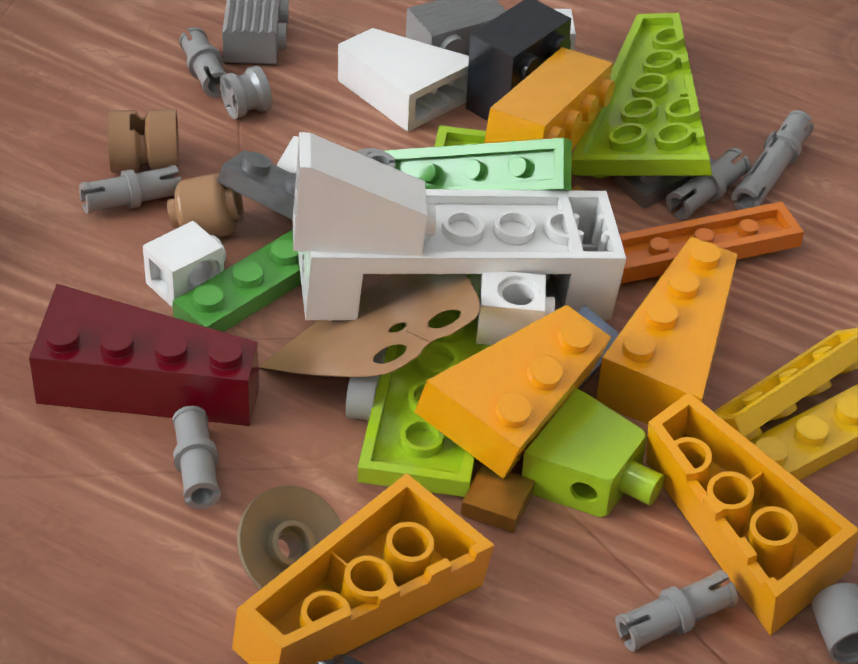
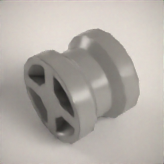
[220,66,272,119]

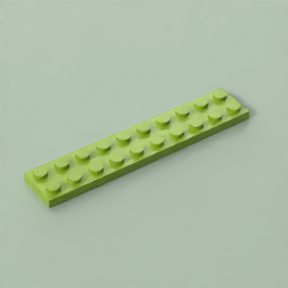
[357,125,491,497]

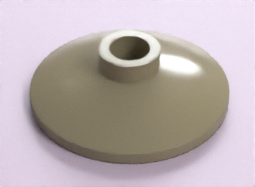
[237,485,342,590]

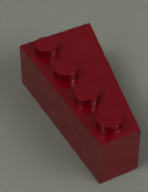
[29,284,259,426]

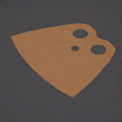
[259,274,480,377]

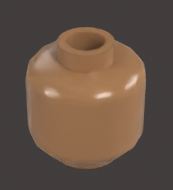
[167,173,244,238]

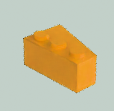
[414,305,611,479]

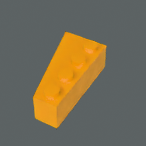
[484,47,615,151]
[596,236,738,425]
[646,392,858,636]
[232,473,494,664]

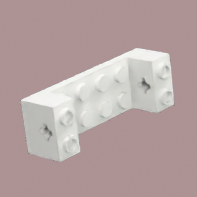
[298,189,626,321]

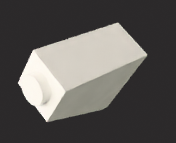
[338,28,469,132]
[293,132,436,257]

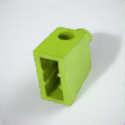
[522,388,665,517]

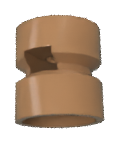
[108,109,179,173]

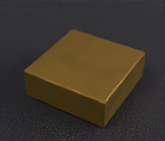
[461,463,535,533]

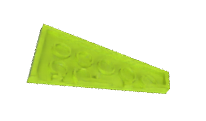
[572,13,712,178]

